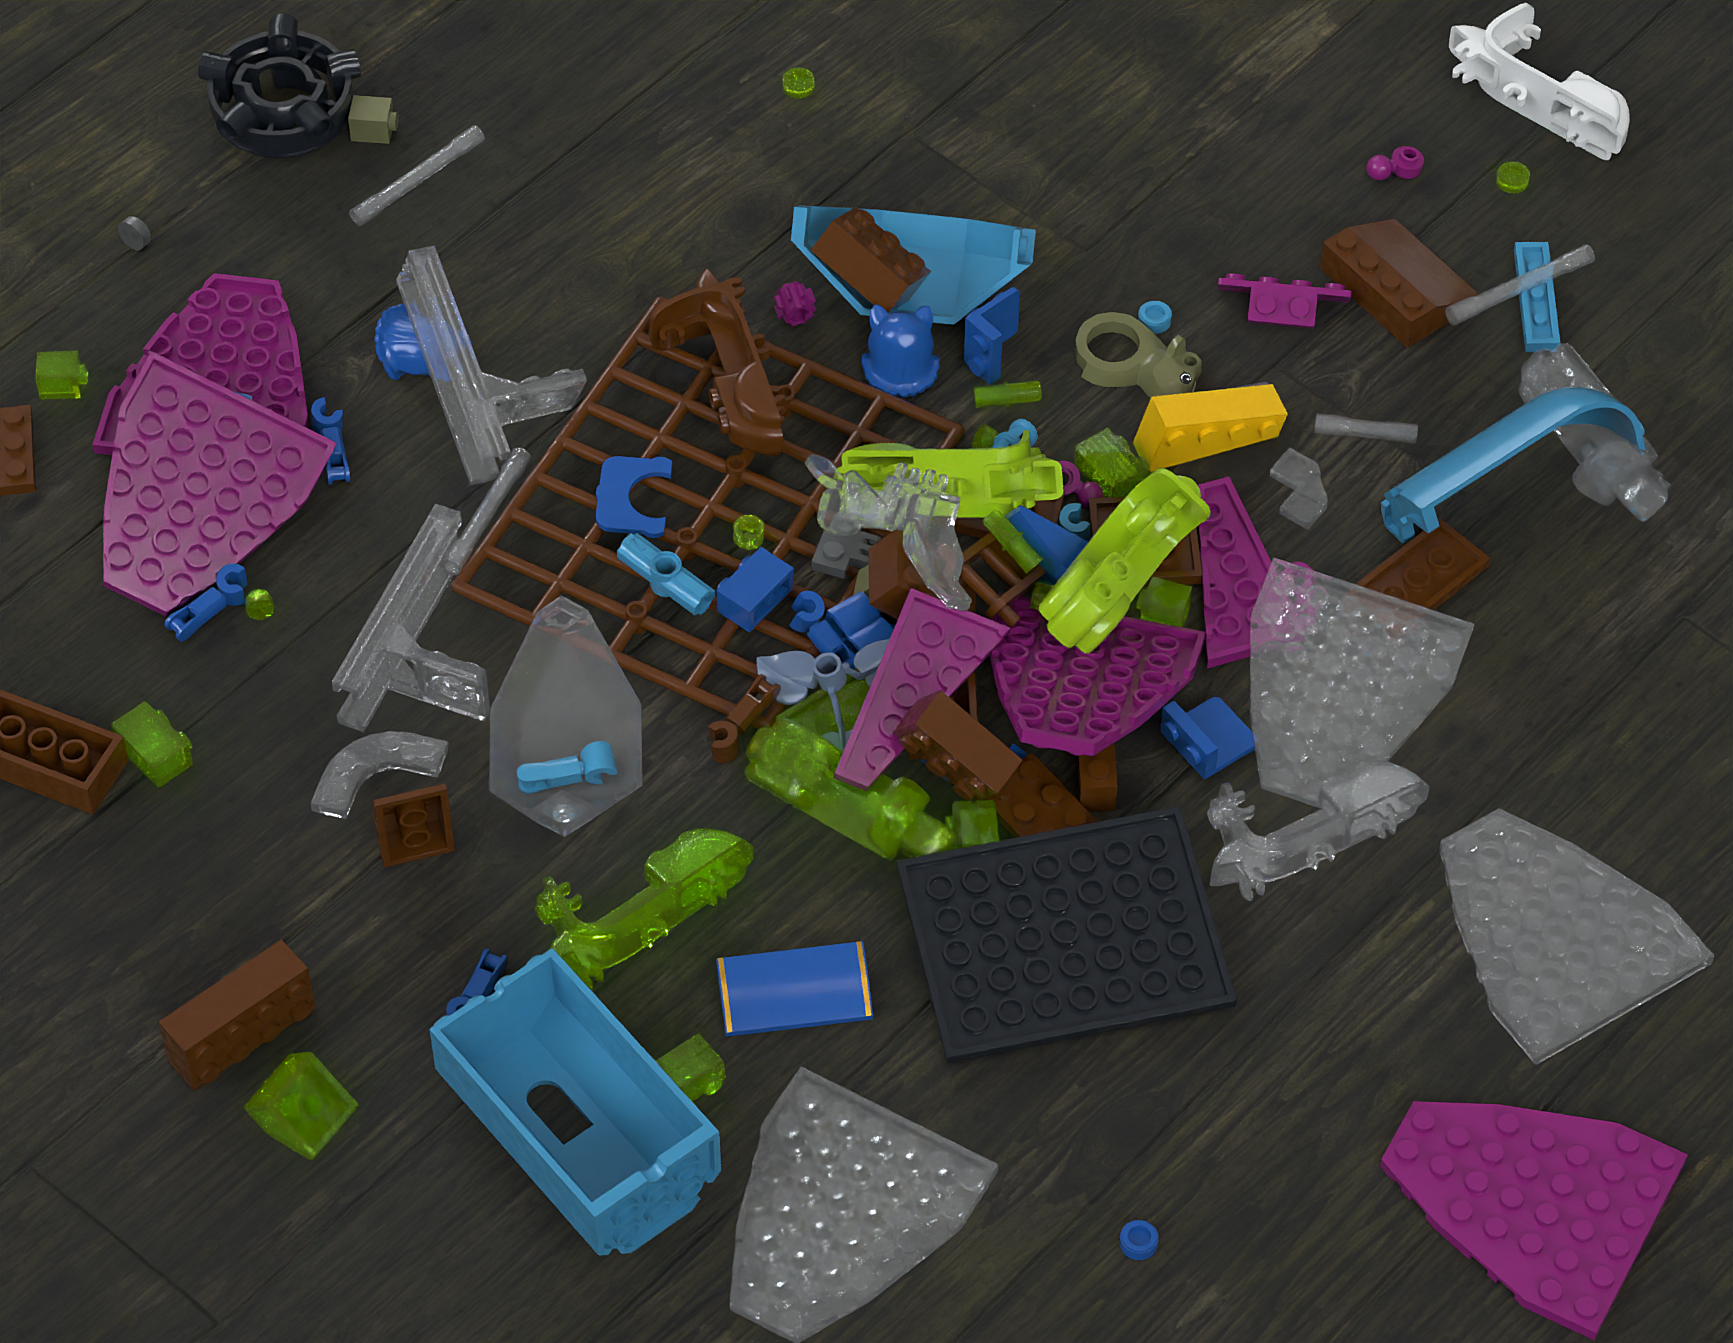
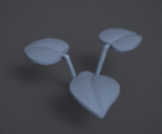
[757,639,890,783]

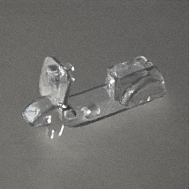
[1518,343,1670,522]
[1207,760,1430,901]

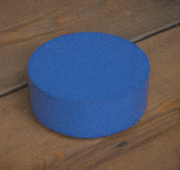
[1119,1220,1159,1260]

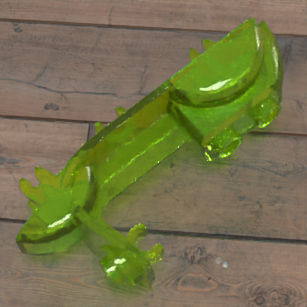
[745,718,956,861]
[535,828,754,990]

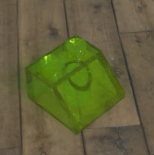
[243,1052,359,1160]

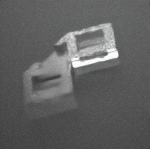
[1270,447,1328,530]

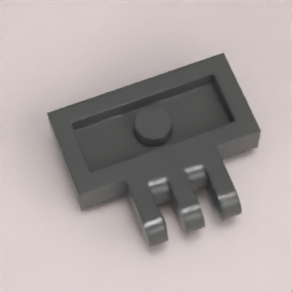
[811,509,882,579]

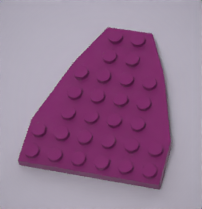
[92,273,309,455]
[103,351,337,617]
[989,592,1206,756]
[1380,1101,1688,1340]

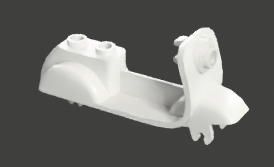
[1449,3,1630,160]

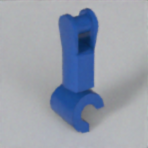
[311,397,350,485]
[164,563,248,642]
[789,591,858,679]
[446,948,508,1016]

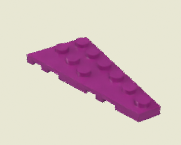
[1197,477,1306,668]
[833,588,1010,792]

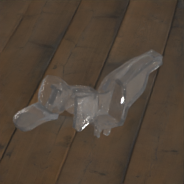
[805,454,972,611]

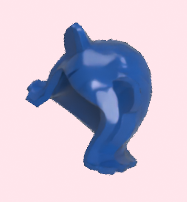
[374,304,472,383]
[861,304,941,398]

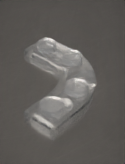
[311,731,449,819]

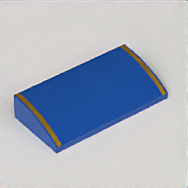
[716,941,873,1037]

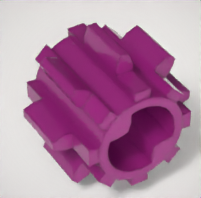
[774,281,816,326]

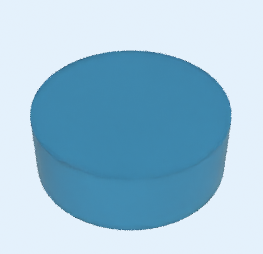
[1138,301,1172,334]

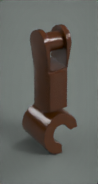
[708,674,781,763]

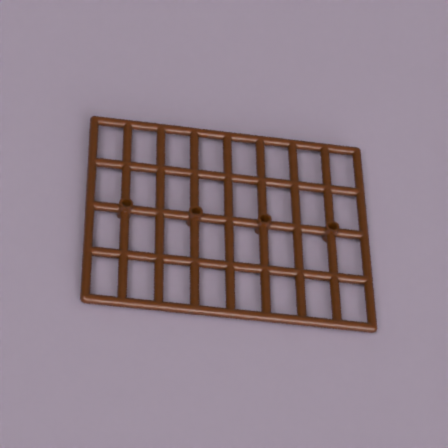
[451,296,965,732]

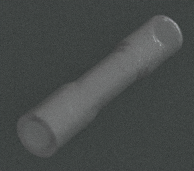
[1314,413,1418,445]

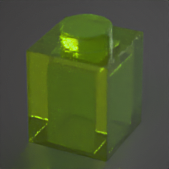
[35,350,88,400]
[1136,577,1192,627]

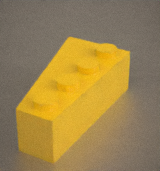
[1133,384,1288,473]

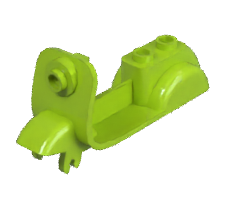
[834,430,1064,518]
[1039,468,1211,654]

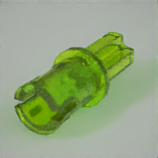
[974,380,1042,408]
[983,509,1043,573]

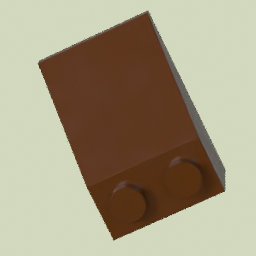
[372,784,455,868]

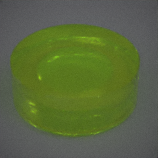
[782,67,815,99]
[1496,161,1530,193]

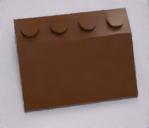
[1320,219,1483,348]

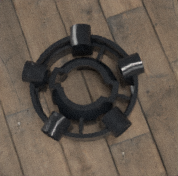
[198,13,361,159]

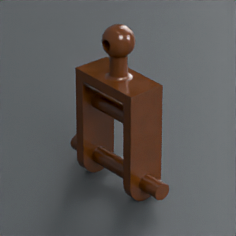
[937,525,1046,628]

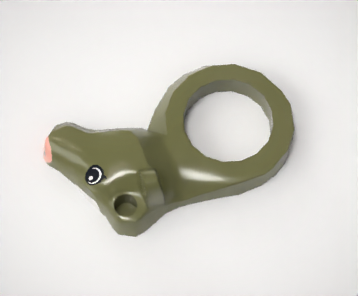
[1074,312,1202,399]

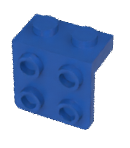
[963,287,1020,385]
[1161,697,1258,780]

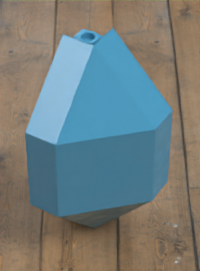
[791,205,1036,325]

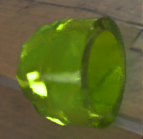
[972,424,999,449]
[245,589,274,620]

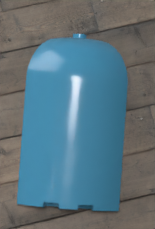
[1381,387,1646,544]

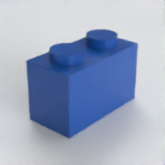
[716,547,794,633]

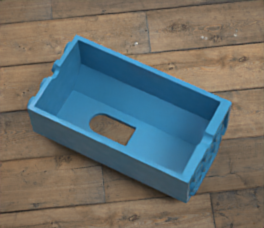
[429,948,721,1255]

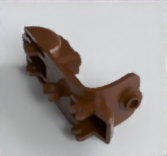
[649,268,785,456]

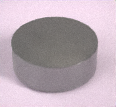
[118,216,151,250]

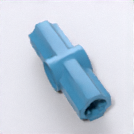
[617,533,715,615]

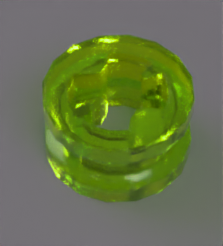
[733,515,765,550]

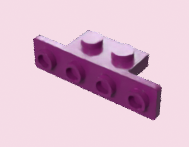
[1218,274,1352,329]

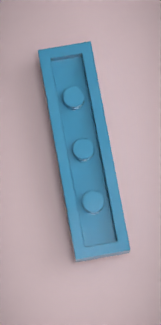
[1514,242,1560,352]

